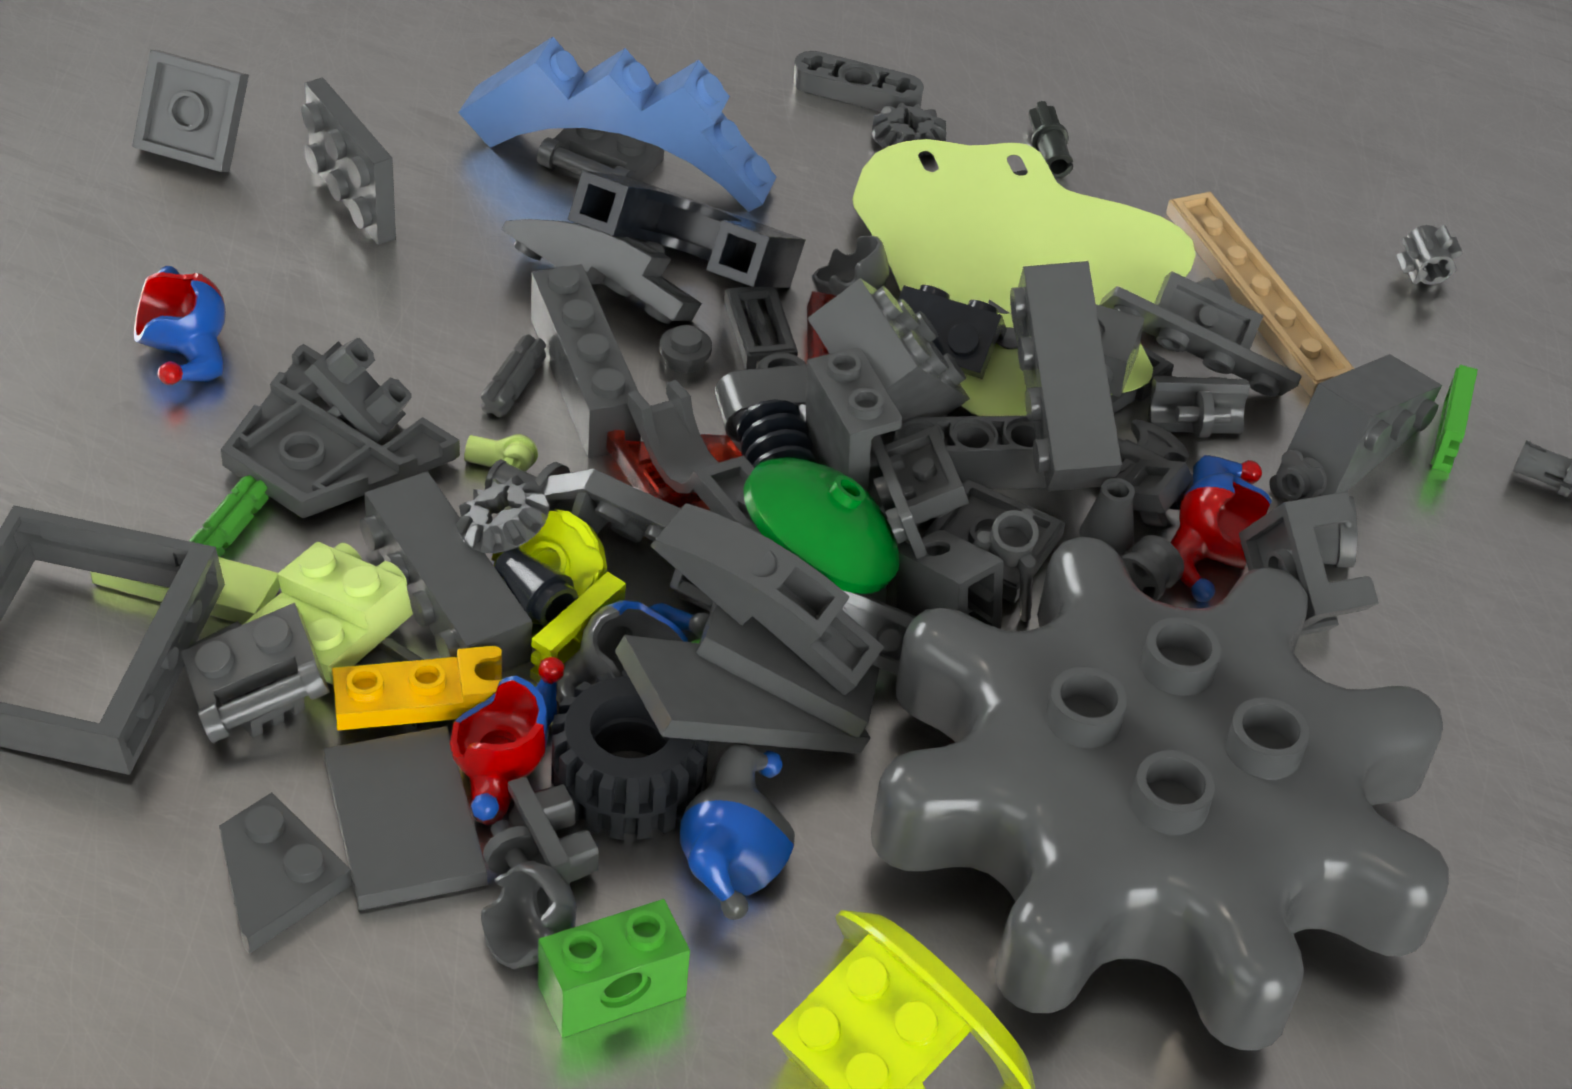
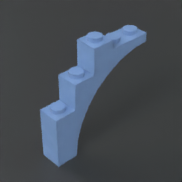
[458,37,777,212]

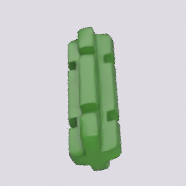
[189,475,269,557]

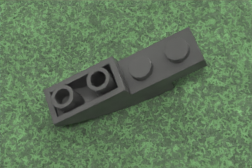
[501,219,702,324]
[650,503,884,696]

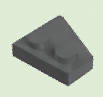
[219,792,352,954]

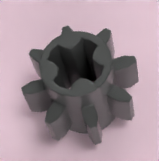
[1396,225,1463,285]

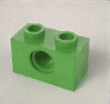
[538,899,690,1038]

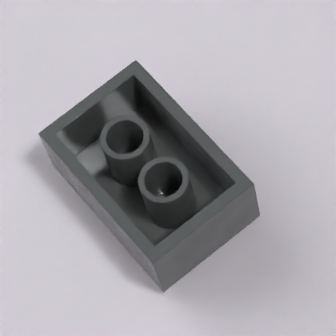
[807,278,970,421]

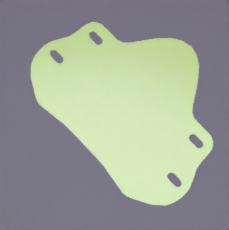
[852,139,1196,416]

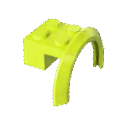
[772,910,1035,1089]

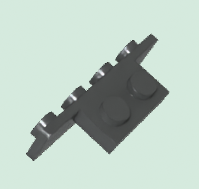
[1100,271,1302,396]
[870,425,969,559]

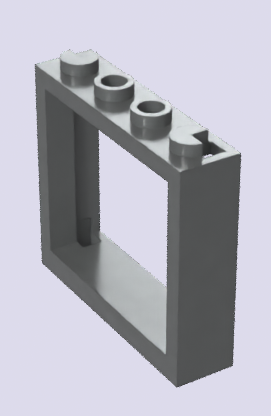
[0,505,225,775]

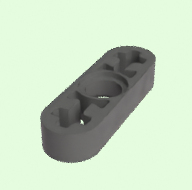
[793,51,924,112]

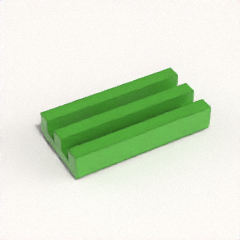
[1430,365,1478,473]

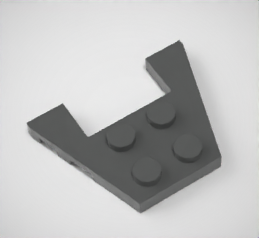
[221,344,460,518]

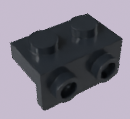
[898,285,1007,379]

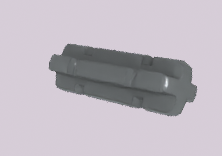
[481,334,546,417]

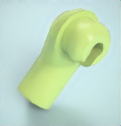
[464,434,538,471]

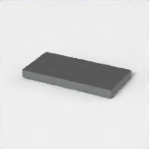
[615,635,871,753]

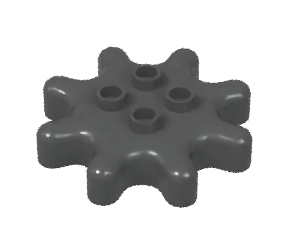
[871,536,1449,1050]

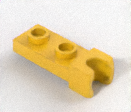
[332,646,502,731]

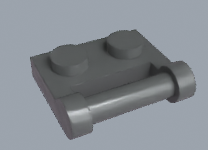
[537,128,664,181]
[180,603,330,743]

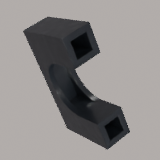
[567,170,806,288]

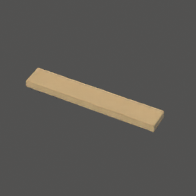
[1166,192,1355,398]

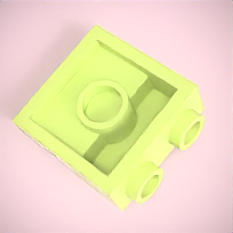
[242,541,413,684]

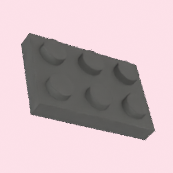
[301,77,396,245]

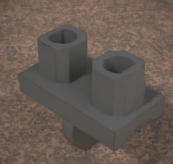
[304,338,412,443]
[1147,376,1250,438]
[483,776,599,886]

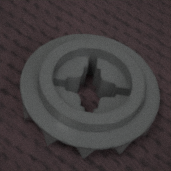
[872,102,947,156]
[455,475,549,553]

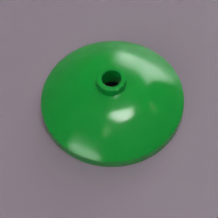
[743,458,899,594]

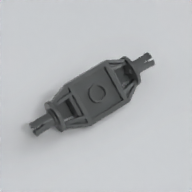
[485,459,714,611]

